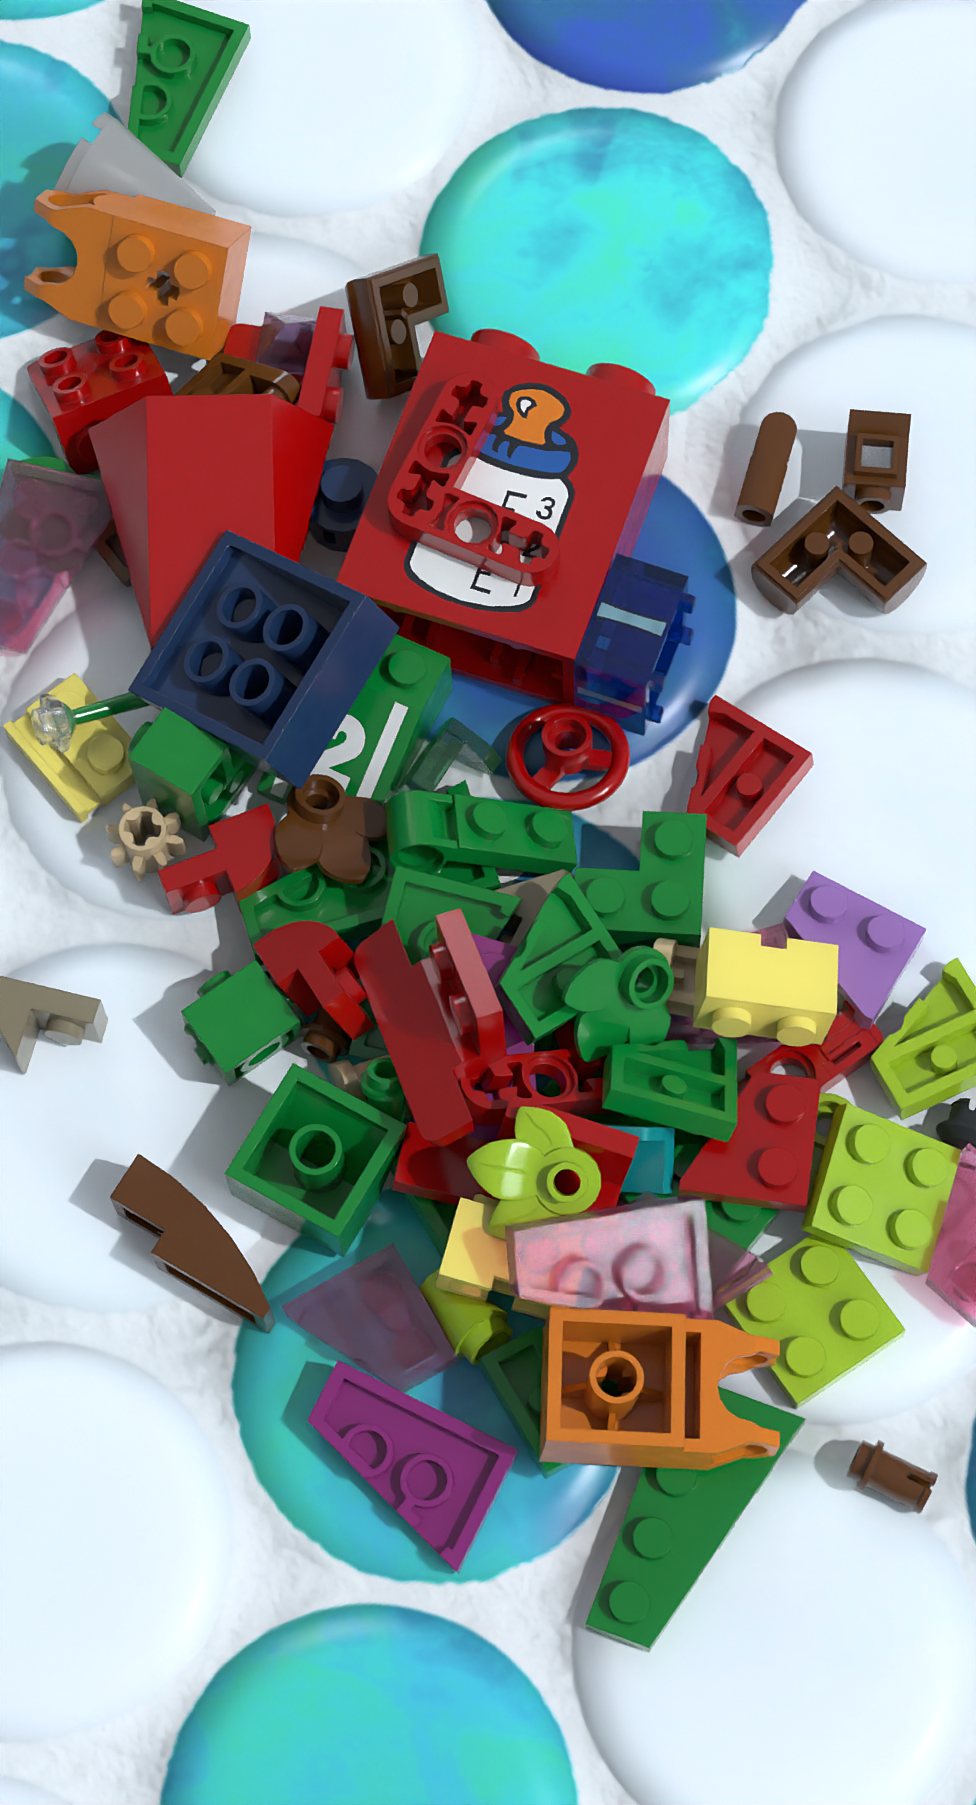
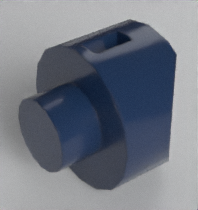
[309,457,378,553]

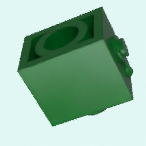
[181,960,302,1086]

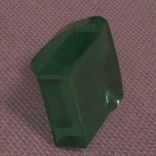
[396,717,502,794]

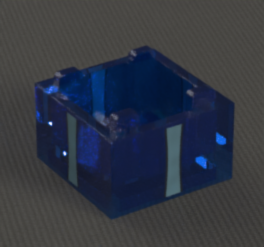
[574,553,696,736]

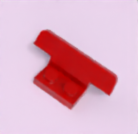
[354,908,507,1147]

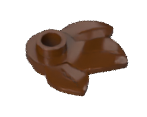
[274,774,387,884]

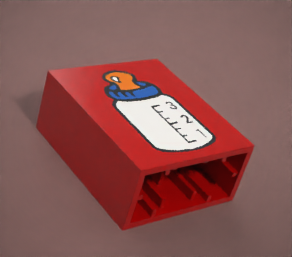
[336,329,670,704]

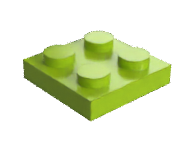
[801,1103,962,1276]
[719,1234,906,1410]

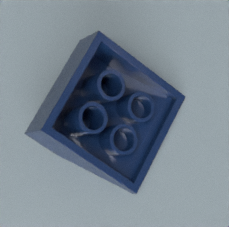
[128,530,400,790]

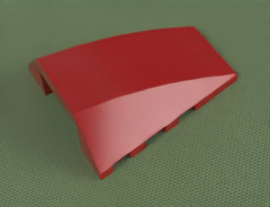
[88,394,334,651]

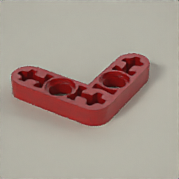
[387,371,560,587]
[458,1020,627,1126]

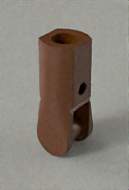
[734,412,797,527]

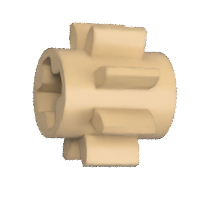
[105,798,186,882]

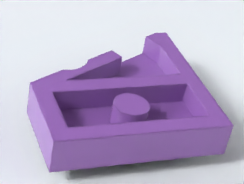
[781,870,926,1030]

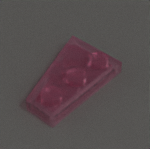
[0,458,113,654]
[505,1194,714,1320]

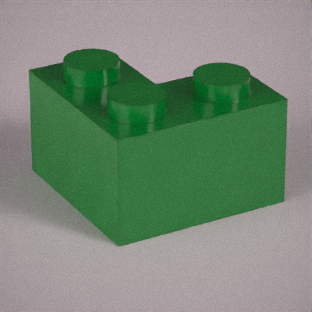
[128,707,258,842]
[574,811,707,954]

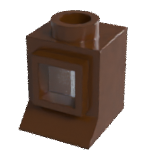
[841,409,911,514]

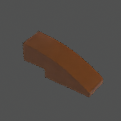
[110,1153,276,1334]

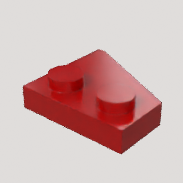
[686,695,814,858]
[679,1071,821,1213]

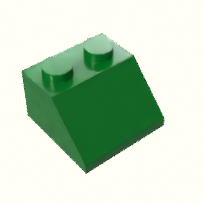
[224,1063,407,1257]

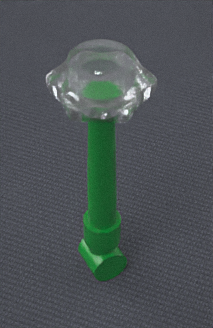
[31,692,151,753]

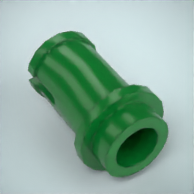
[360,1058,406,1125]

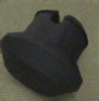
[935,1098,976,1154]

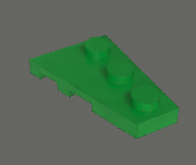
[349,866,523,1060]

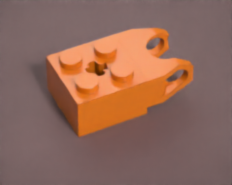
[23,190,252,361]
[539,1307,780,1470]

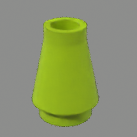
[419,1268,513,1365]

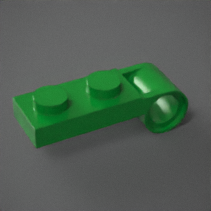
[384,790,578,874]

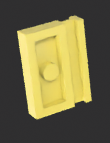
[3,673,136,824]

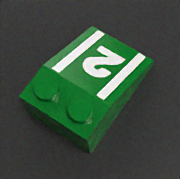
[257,634,453,810]

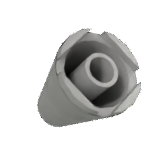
[54,112,216,216]

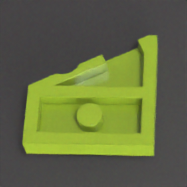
[871,957,976,1121]

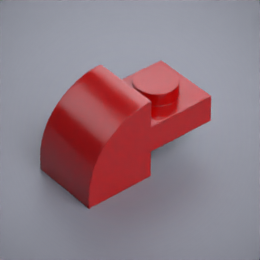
[157,803,281,915]
[253,921,375,1041]

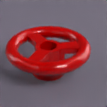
[505,702,630,811]

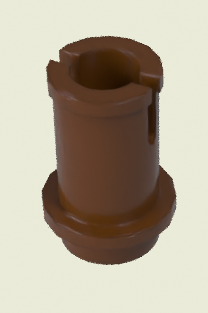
[301,1002,362,1063]
[846,1440,938,1514]

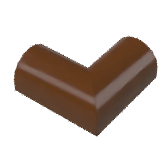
[345,253,449,400]
[751,485,928,615]

